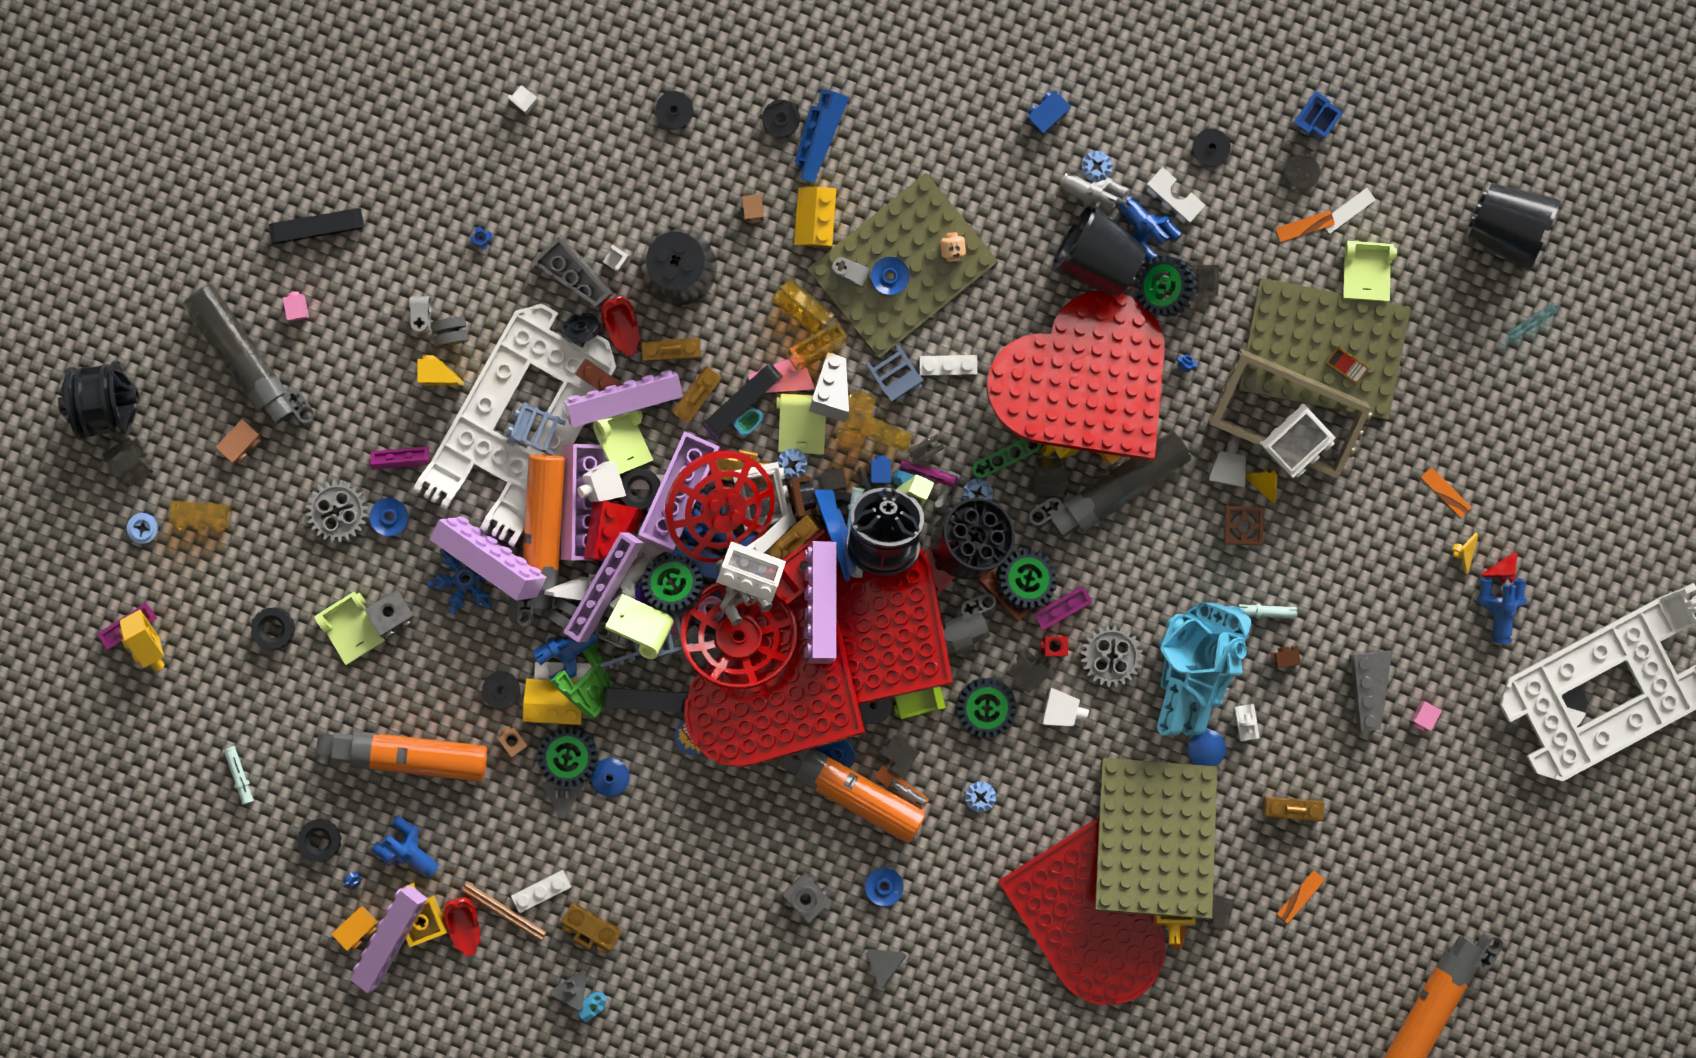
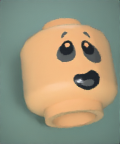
[940,232,966,261]

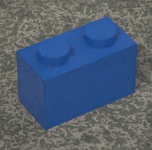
[1027,90,1071,136]
[871,456,891,483]

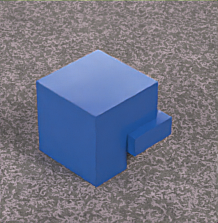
[1293,91,1343,142]

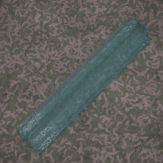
[1507,303,1559,341]

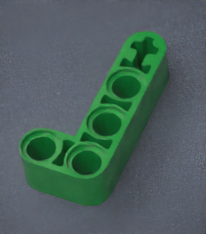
[971,437,1041,479]

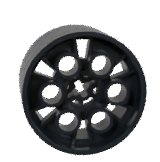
[931,498,1015,580]

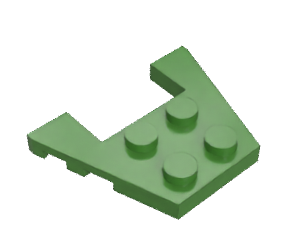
[550,642,613,719]

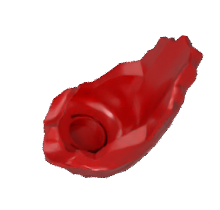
[600,296,641,357]
[442,897,481,956]

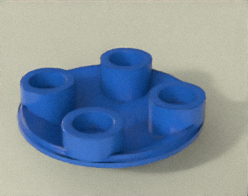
[1188,730,1226,766]

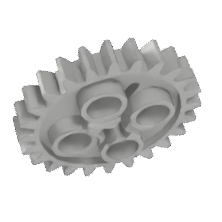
[306,480,369,542]
[1080,625,1143,687]

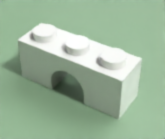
[1145,167,1205,224]

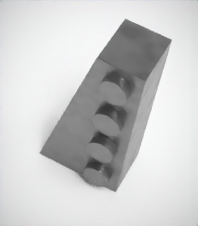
[531,236,614,307]
[1350,651,1392,732]

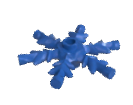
[427,549,493,615]

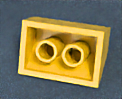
[794,187,836,248]
[417,355,464,386]
[523,678,583,725]

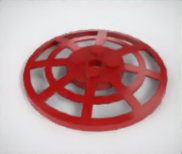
[664,450,775,563]
[681,583,797,689]

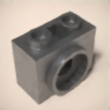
[364,590,415,638]
[783,872,831,922]

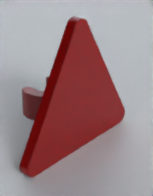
[1481,552,1518,583]

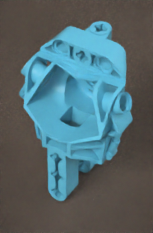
[1157,602,1251,736]

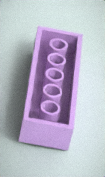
[637,431,719,554]
[561,444,607,560]
[429,516,547,601]
[804,541,836,664]

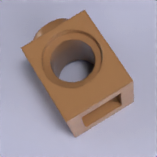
[742,194,764,224]
[498,726,529,757]

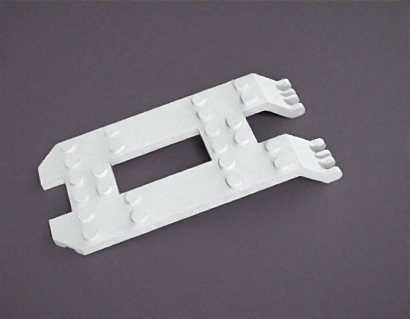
[412,303,617,547]
[1500,583,1696,781]

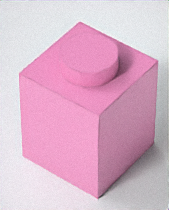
[283,292,309,322]
[1410,700,1442,732]

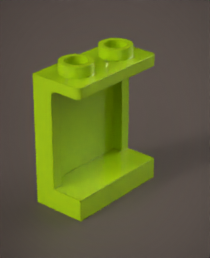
[891,687,946,720]

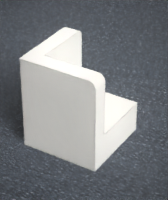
[508,86,539,115]
[603,245,630,273]

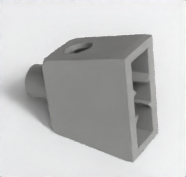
[1206,441,1246,488]

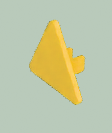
[1245,470,1278,503]
[1452,533,1478,574]

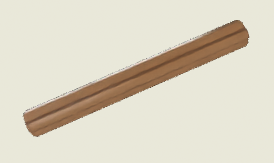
[462,883,546,941]

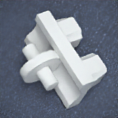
[1234,704,1260,741]

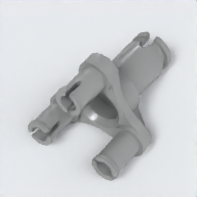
[1059,172,1129,220]
[587,552,654,611]
[715,557,773,626]

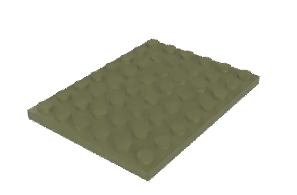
[807,173,998,358]
[1238,278,1411,420]
[1095,758,1217,920]

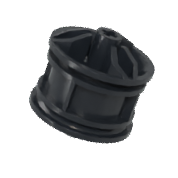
[58,361,140,440]
[846,488,924,576]

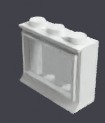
[1259,404,1336,478]
[733,462,792,531]
[716,542,786,602]

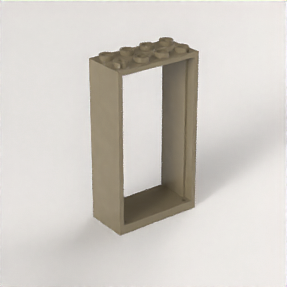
[1209,349,1372,479]

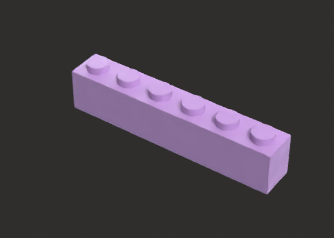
[564,370,683,427]
[564,533,644,643]
[350,885,428,994]

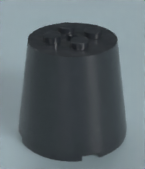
[1468,183,1561,272]
[1051,204,1147,298]
[640,229,717,306]

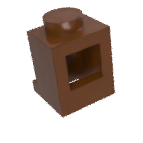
[1270,645,1301,668]

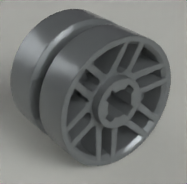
[430,316,469,347]
[547,597,578,628]

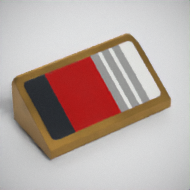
[1325,346,1369,384]

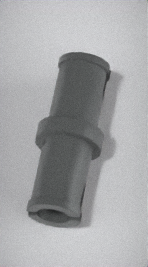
[887,779,926,809]

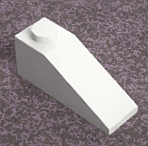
[544,574,594,600]

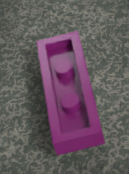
[370,447,430,470]
[1033,585,1092,630]
[97,603,158,650]

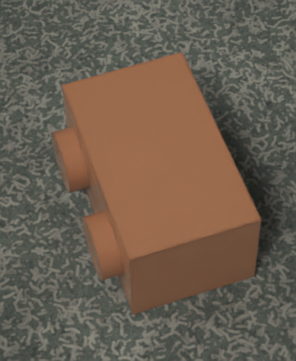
[216,419,262,463]

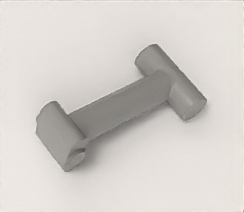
[935,471,960,510]

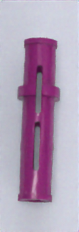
[900,459,958,488]

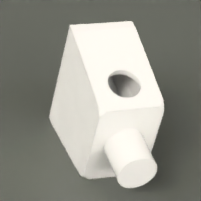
[577,461,626,502]
[1041,688,1089,726]

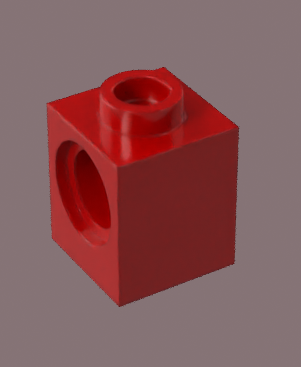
[1040,636,1068,656]

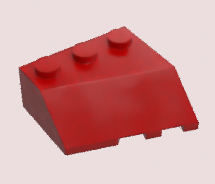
[583,501,645,562]

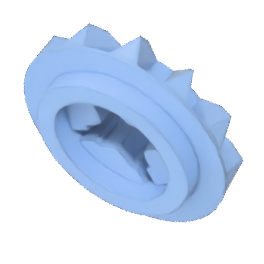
[1081,151,1112,182]
[777,449,807,479]
[962,479,993,501]
[127,513,158,544]
[965,782,996,812]

